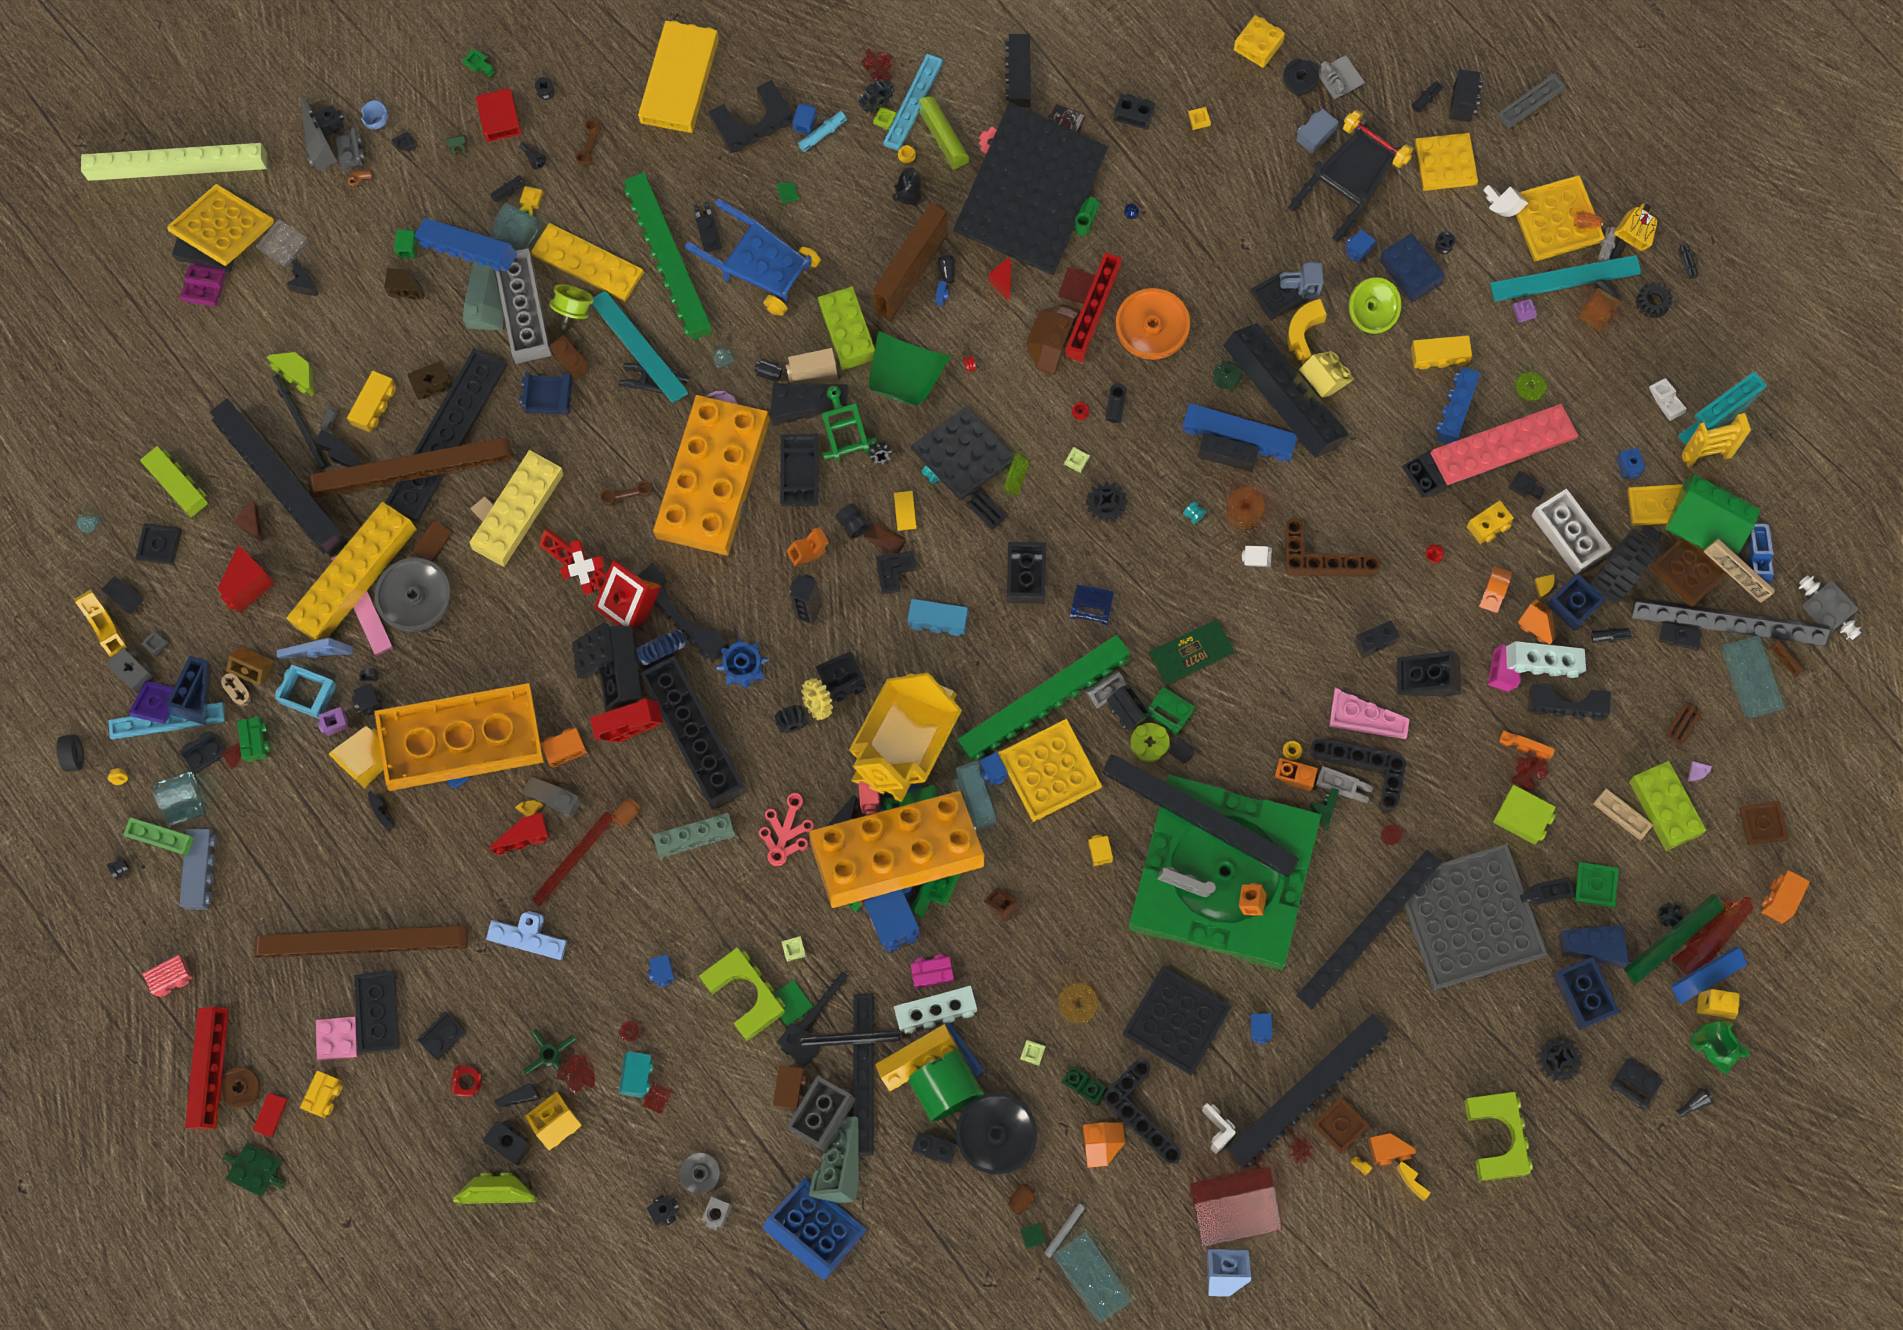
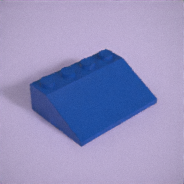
[762,1178,867,1281]

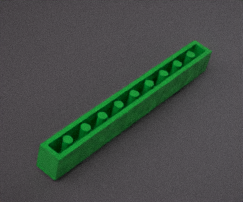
[623,172,712,341]
[957,635,1130,762]

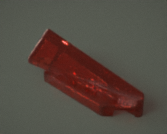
[1672,897,1754,975]

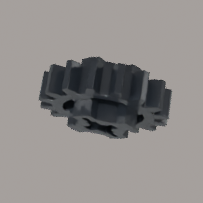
[858,78,895,113]
[1086,481,1127,523]
[1536,1037,1582,1082]

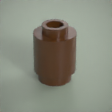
[1007,1183,1036,1215]

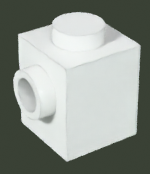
[1242,546,1272,567]

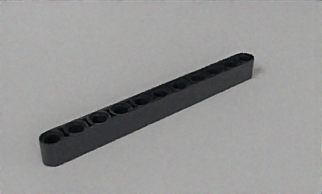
[1101,754,1299,877]

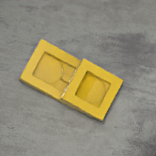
[894,491,917,531]
[1397,1161,1431,1201]

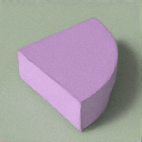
[1687,761,1712,782]

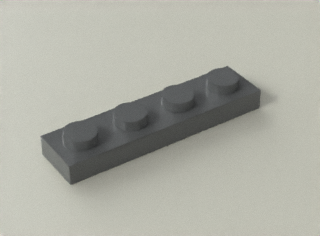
[1497,74,1566,129]

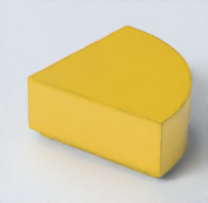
[1534,574,1554,598]
[515,800,543,816]
[1350,1157,1372,1176]

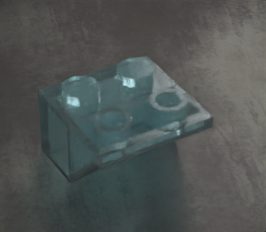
[153,772,206,826]

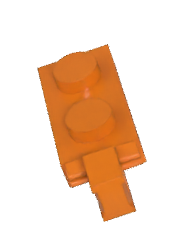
[1499,731,1555,760]

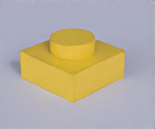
[1188,107,1211,130]

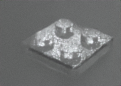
[256,219,309,268]

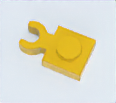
[519,186,543,220]

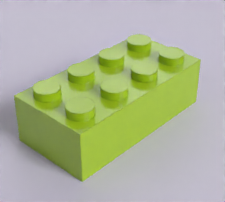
[818,286,875,371]
[1629,761,1706,851]

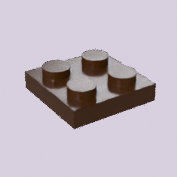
[1739,801,1789,846]
[1312,1097,1370,1155]

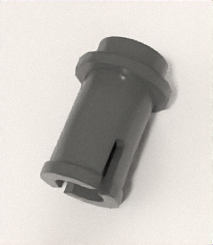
[320,407,339,432]

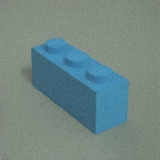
[907,599,968,636]

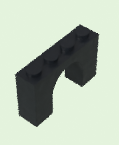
[708,80,793,154]

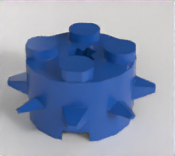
[716,639,769,689]

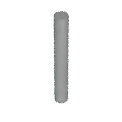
[1043,1203,1085,1258]

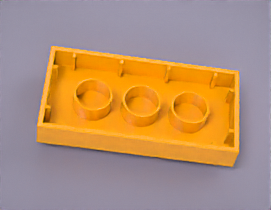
[653,395,770,556]
[374,683,544,791]
[809,791,984,908]

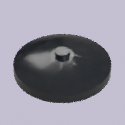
[956,1093,1037,1175]

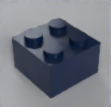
[1546,573,1605,631]

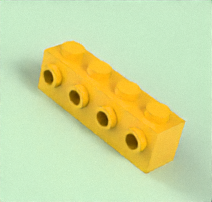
[875,1024,958,1091]

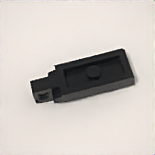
[1519,877,1575,905]

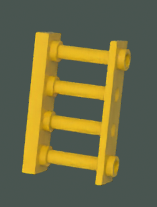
[1682,413,1751,468]

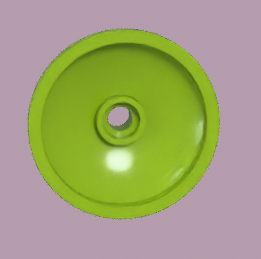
[1349,277,1401,334]

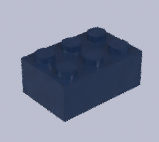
[1379,233,1445,303]
[1553,957,1620,1031]

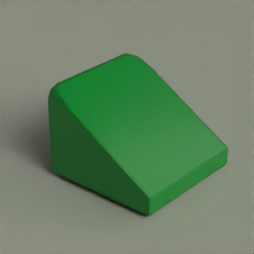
[776,183,799,204]

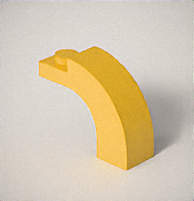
[1287,299,1327,365]
[74,590,127,657]

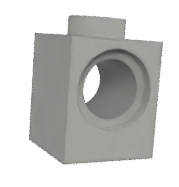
[702,1197,732,1230]

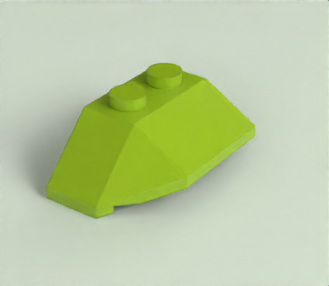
[453,1173,538,1204]

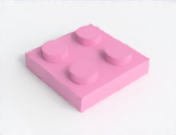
[316,1017,358,1061]

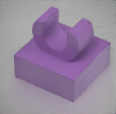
[1512,299,1537,323]

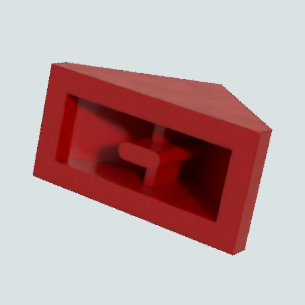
[988,258,1011,299]

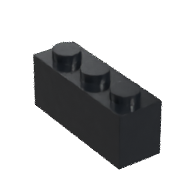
[1198,433,1259,472]

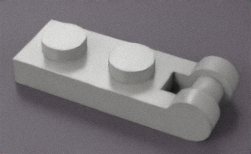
[1157,867,1216,897]

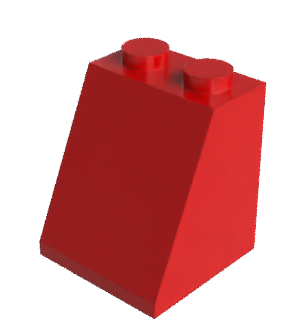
[217,546,274,613]

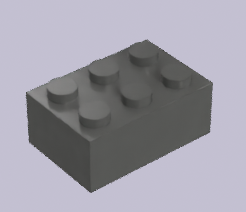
[786,1075,855,1152]

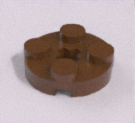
[220,1067,260,1108]

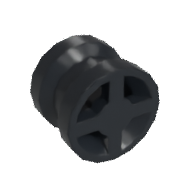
[535,77,555,100]
[1435,231,1455,254]
[107,856,131,880]

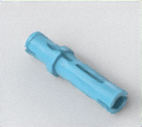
[798,111,847,152]

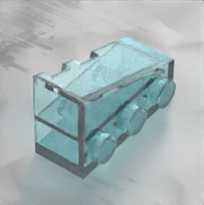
[954,761,997,831]

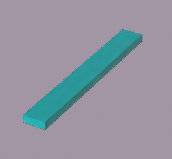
[1490,255,1641,302]
[592,291,688,403]

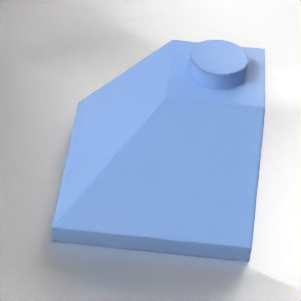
[1207,1249,1251,1296]

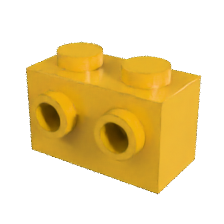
[1467,501,1514,545]

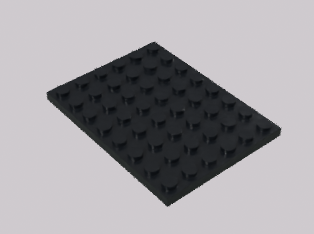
[953,102,1108,276]

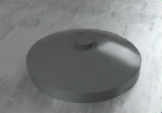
[374,558,452,632]

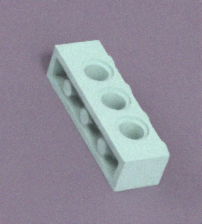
[1506,641,1586,678]
[894,986,977,1034]

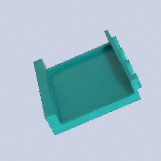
[1678,371,1767,446]

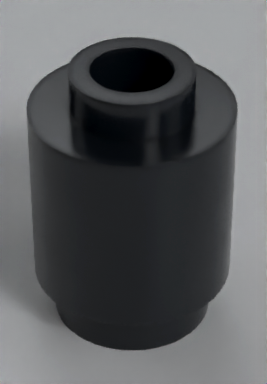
[754,358,783,381]

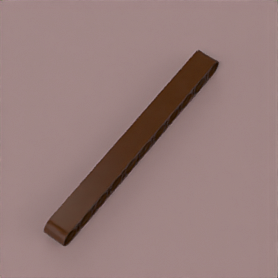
[308,438,512,497]
[254,926,468,958]

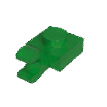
[462,48,495,78]

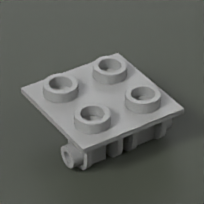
[1319,55,1365,100]

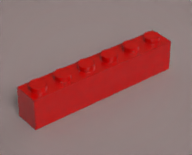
[1066,252,1122,363]
[185,1006,229,1130]

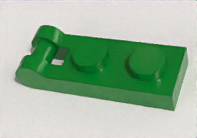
[882,785,938,810]

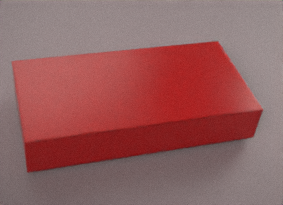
[252,1093,288,1138]

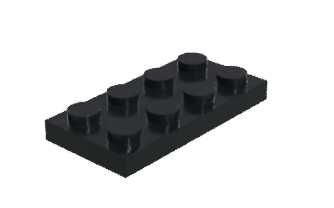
[354,970,400,1055]

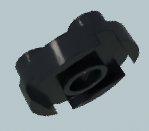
[1283,59,1319,96]

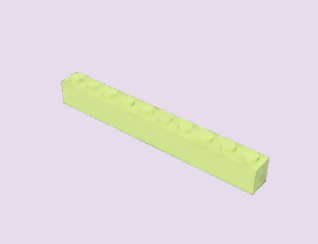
[81,143,267,181]

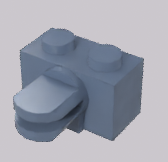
[1280,261,1324,299]

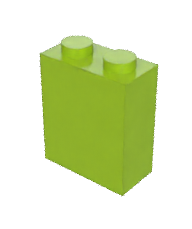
[1493,785,1556,845]

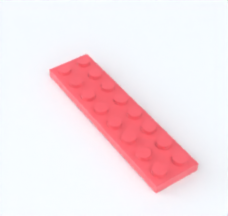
[1431,404,1579,485]

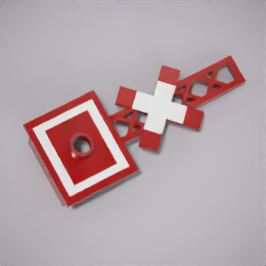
[539,529,661,629]

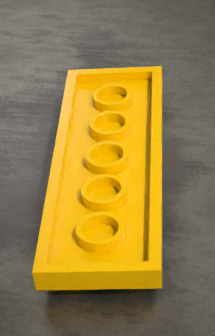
[531,223,644,302]

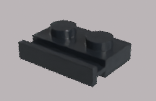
[417,1011,467,1061]

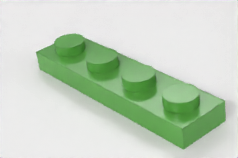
[123,817,194,856]

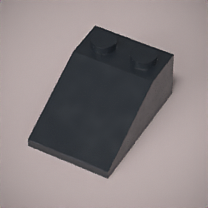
[1397,651,1461,697]

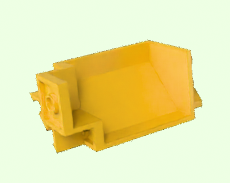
[849,673,962,802]

